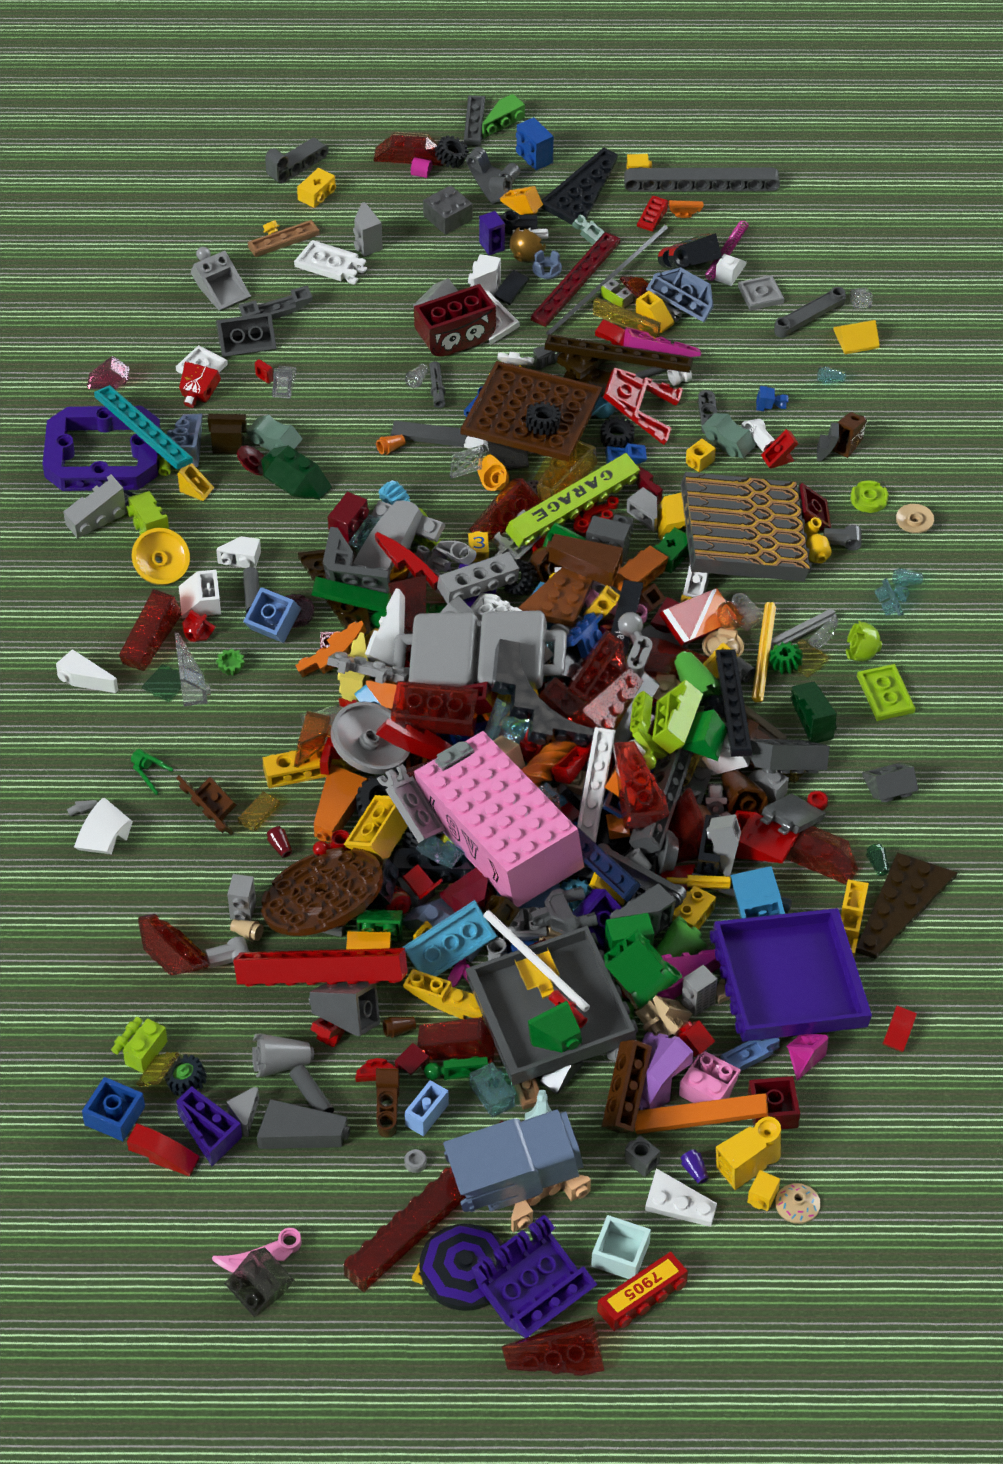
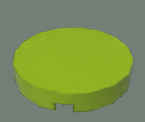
[850,480,889,513]

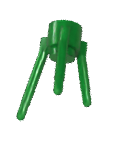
[131,749,174,795]

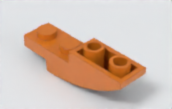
[295,620,366,678]

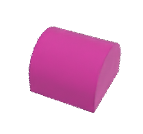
[411,157,432,178]

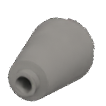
[252,1033,314,1077]

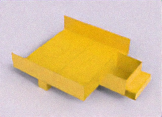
[515,947,560,999]

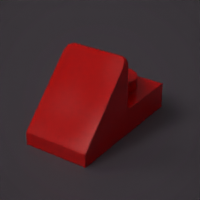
[761,429,799,469]
[310,1018,345,1047]

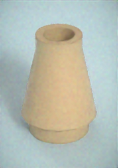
[230,919,263,942]

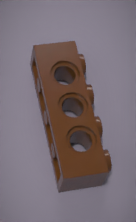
[601,1040,652,1133]

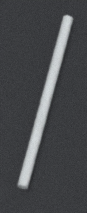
[483,910,590,1012]

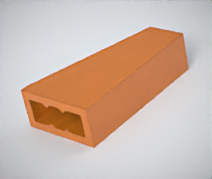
[313,764,367,843]

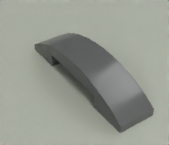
[238,285,313,319]

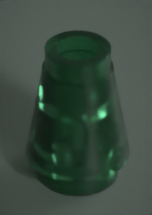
[866,844,889,876]

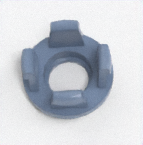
[532,250,562,279]

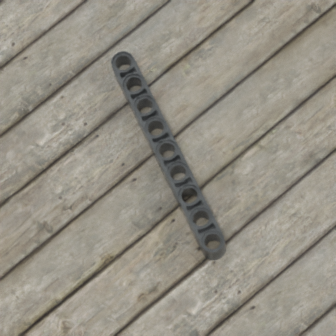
[624,167,780,192]

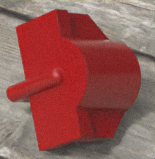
[182,610,216,642]

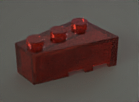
[417,1017,495,1063]

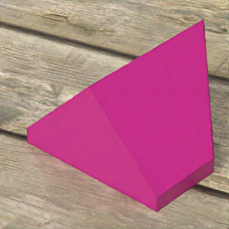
[787,1034,829,1081]

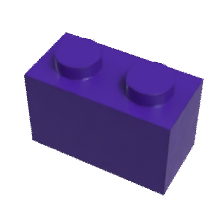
[479,211,505,255]

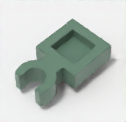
[572,214,604,245]

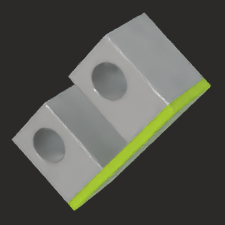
[601,279,633,309]

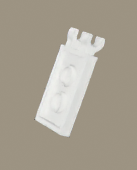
[294,240,367,284]

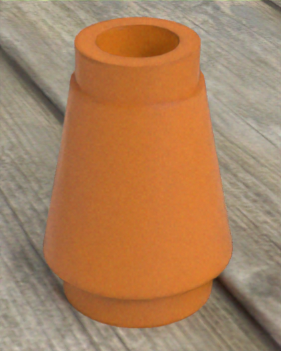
[376,435,405,455]

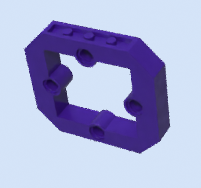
[42,406,161,491]

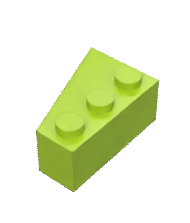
[126,491,169,535]
[652,679,703,754]

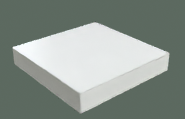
[176,345,228,374]

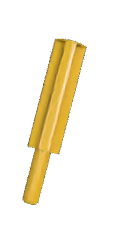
[666,875,731,889]

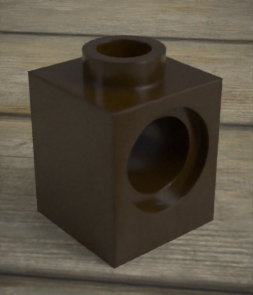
[482,895,520,927]

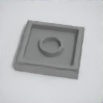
[738,275,784,311]

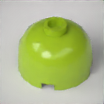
[846,621,882,662]

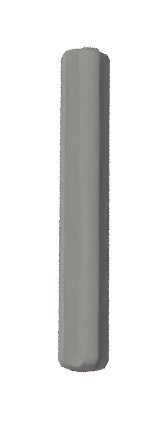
[771,609,837,649]

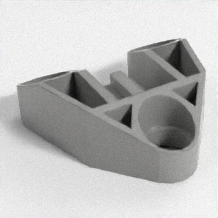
[422,541,476,596]

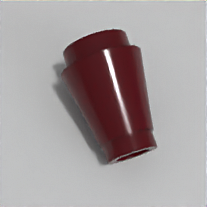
[266,826,293,858]

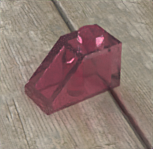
[87,356,129,389]

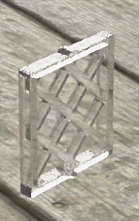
[450,445,484,479]

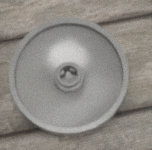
[331,702,410,774]

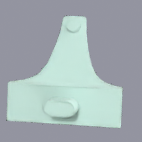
[525,1090,552,1120]

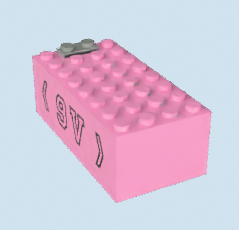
[414,731,584,907]

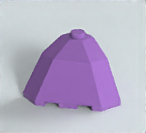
[639,1032,693,1110]

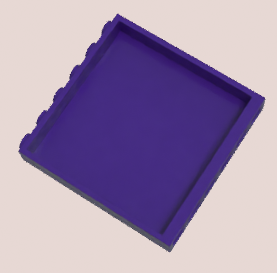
[710,908,872,1042]

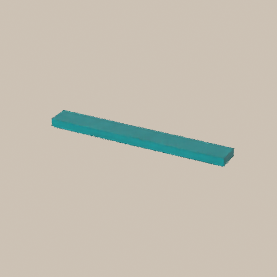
[94,385,193,470]

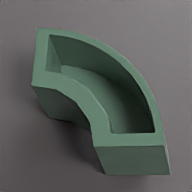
[702,413,756,458]
[247,414,303,451]

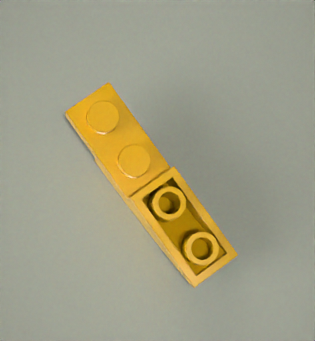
[403,969,484,1021]

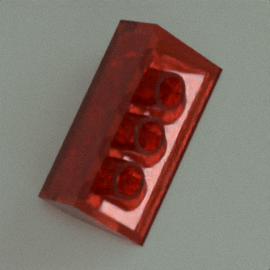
[391,681,479,737]

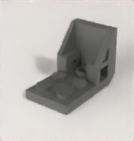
[323,527,392,594]

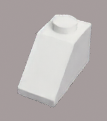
[715,254,747,286]

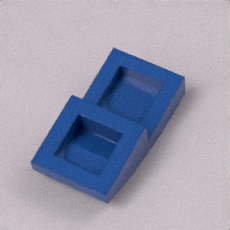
[605,443,647,464]

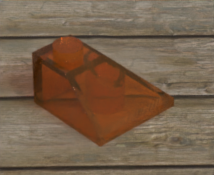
[294,711,331,768]

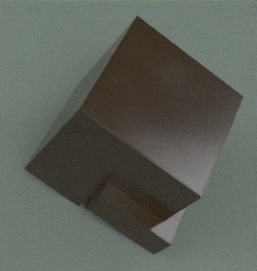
[208,414,247,454]

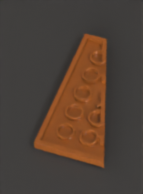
[518,567,594,627]

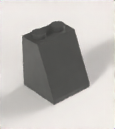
[309,981,380,1036]

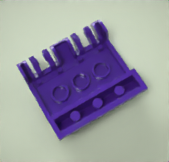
[472,1215,597,1339]

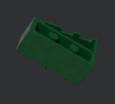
[790,681,837,743]

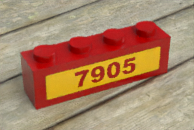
[597,1252,688,1331]

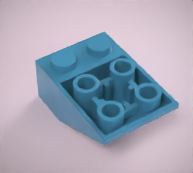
[730,866,785,919]

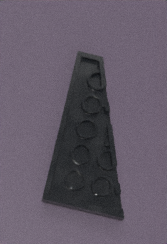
[540,147,618,225]

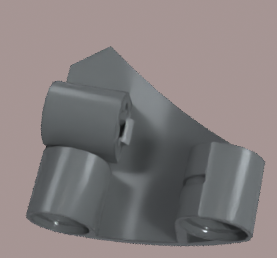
[466,147,521,204]

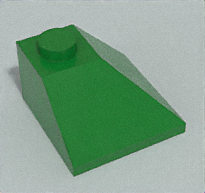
[528,1001,582,1053]

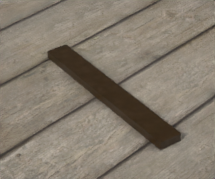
[544,334,693,373]

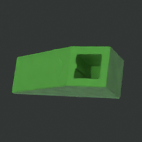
[482,94,525,138]

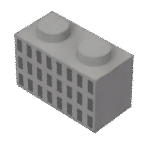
[681,965,717,1016]

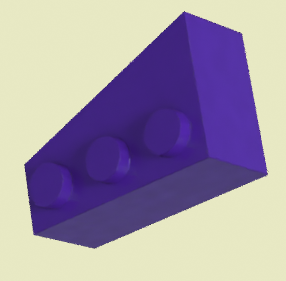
[176,1086,242,1166]

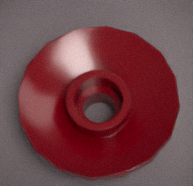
[237,445,264,476]

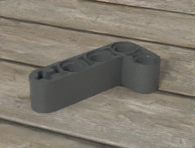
[265,138,329,184]

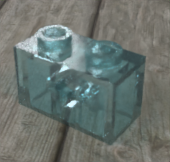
[470,1062,516,1118]

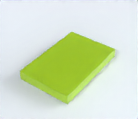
[857,664,916,721]

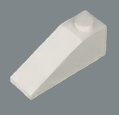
[56,649,118,693]

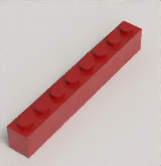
[233,948,408,987]

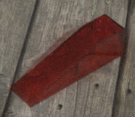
[469,478,542,541]
[502,1317,605,1376]

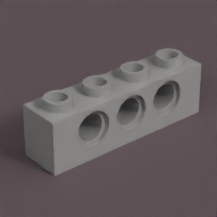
[437,552,519,604]

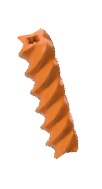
[521,704,611,790]

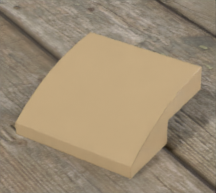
[653,995,692,1035]

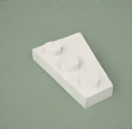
[645,1168,717,1227]

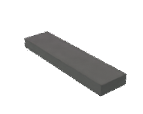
[464,95,485,146]
[391,421,467,447]

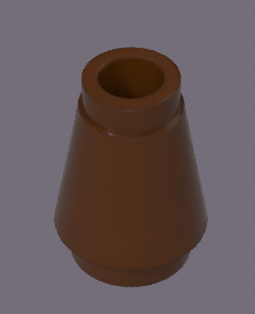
[382,1016,416,1038]

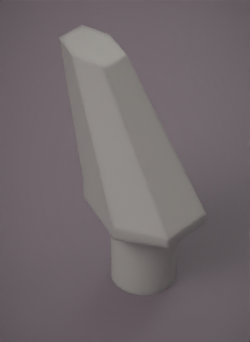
[67,800,98,816]

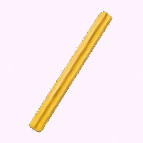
[752,602,776,703]

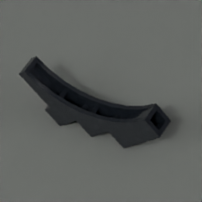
[491,639,594,745]

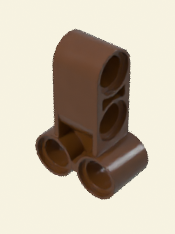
[376,1068,399,1138]

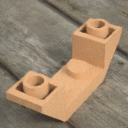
[511,1175,591,1233]

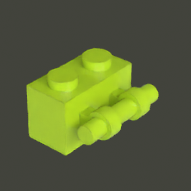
[111,1017,168,1074]

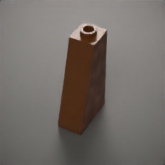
[546,534,623,587]

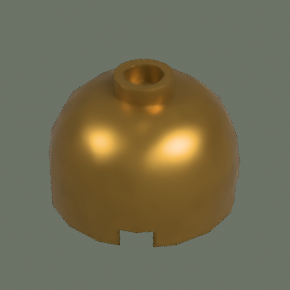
[510,228,546,262]

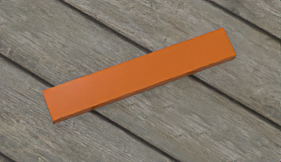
[635,1093,768,1134]

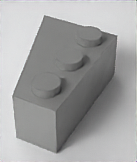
[63,474,127,538]

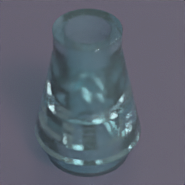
[817,366,846,384]
[892,568,923,587]

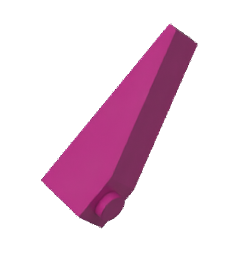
[624,327,701,357]

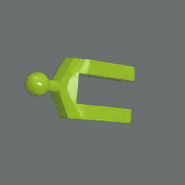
[630,691,668,770]

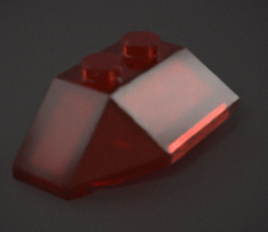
[374,132,443,166]
[568,630,627,702]
[785,826,858,885]
[138,914,209,976]

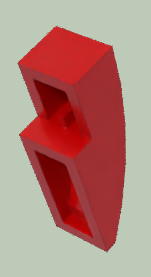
[127,1123,200,1177]

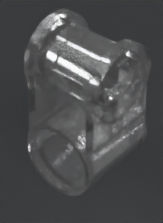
[731,593,763,631]

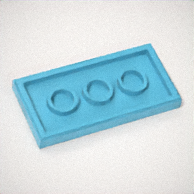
[403,900,498,976]

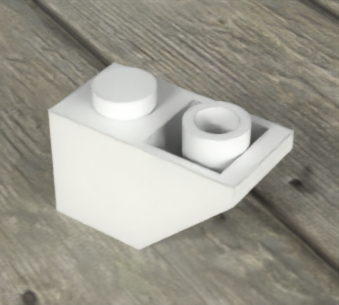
[216,536,261,568]

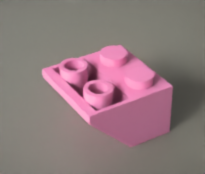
[679,1051,741,1103]

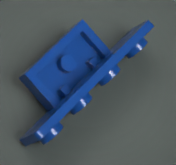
[566,612,603,658]

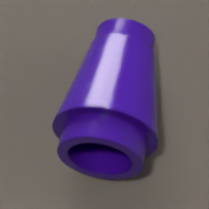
[680,1149,710,1185]

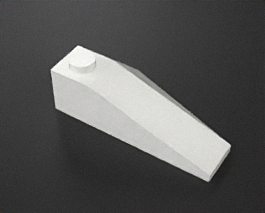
[365,588,405,667]

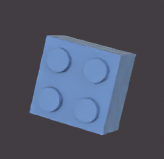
[243,587,301,643]

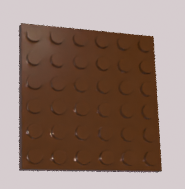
[460,361,603,462]

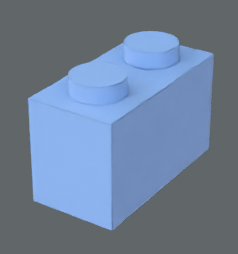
[405,1080,449,1137]

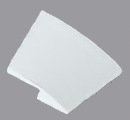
[74,798,133,854]

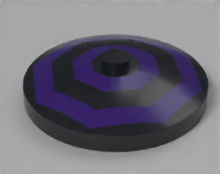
[419,1224,504,1311]

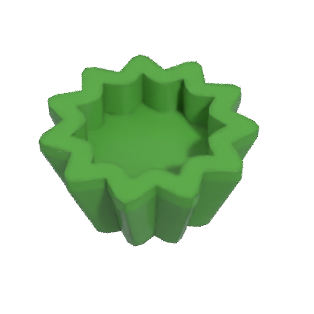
[216,649,245,676]

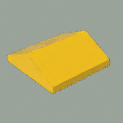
[657,493,685,540]

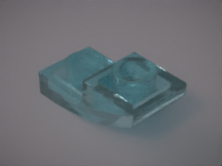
[416,836,465,868]

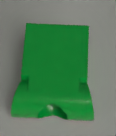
[604,929,683,1010]

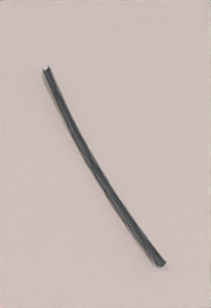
[546,225,668,335]

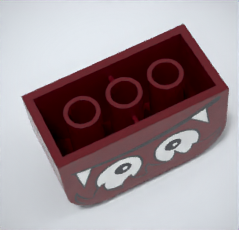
[414,284,496,357]

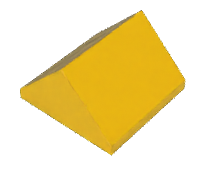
[833,320,880,354]

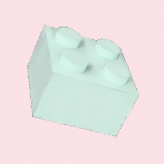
[591,1215,651,1279]

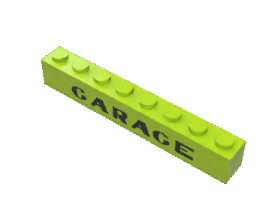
[505,453,640,548]

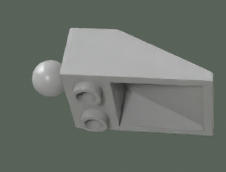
[191,247,251,311]

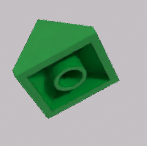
[682,709,727,761]

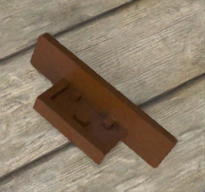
[176,775,237,835]

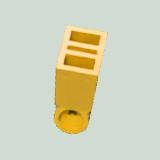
[716,1117,781,1190]

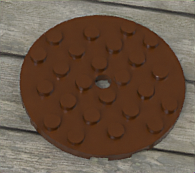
[261,847,384,936]

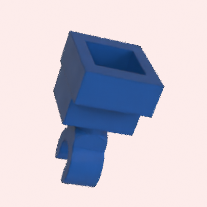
[756,386,788,411]

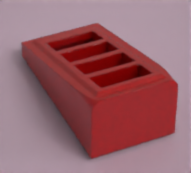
[637,196,668,232]
[551,746,591,784]

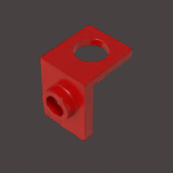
[402,864,443,899]

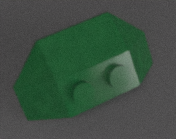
[261,445,332,500]

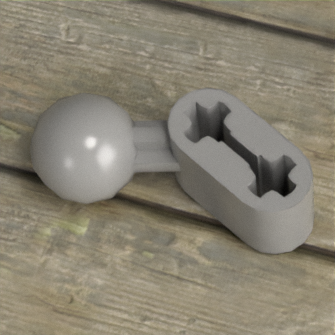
[618,612,653,678]

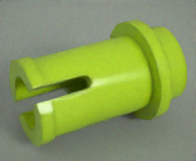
[158,454,171,476]

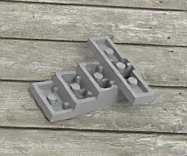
[353,500,445,575]

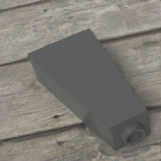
[257,1099,351,1149]

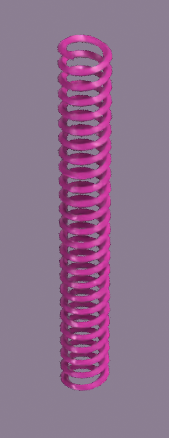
[705,221,749,281]

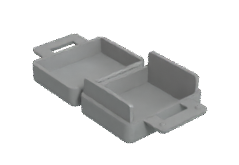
[392,610,567,696]

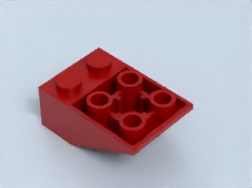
[735,810,799,863]

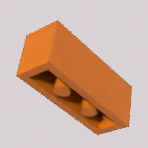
[613,546,669,591]

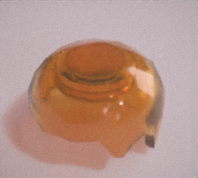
[717,601,745,630]

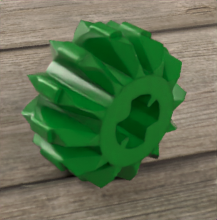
[769,641,803,674]

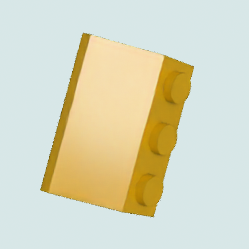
[344,795,408,862]

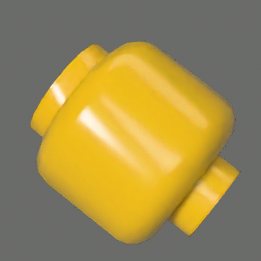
[806,534,832,563]

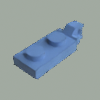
[720,1038,780,1072]

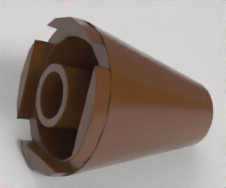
[721,769,768,815]

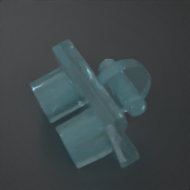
[874,578,909,617]

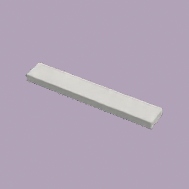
[577,727,615,843]

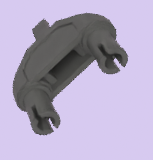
[531,886,598,934]

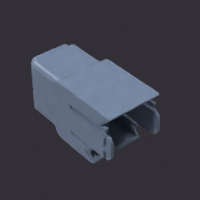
[443,1109,584,1212]

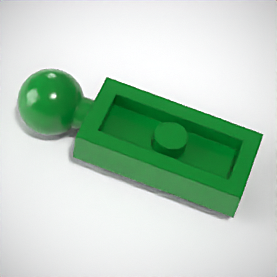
[424,1056,488,1080]

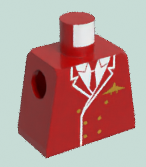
[179,361,221,408]

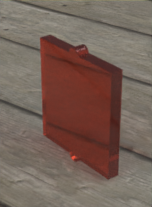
[620,276,649,298]

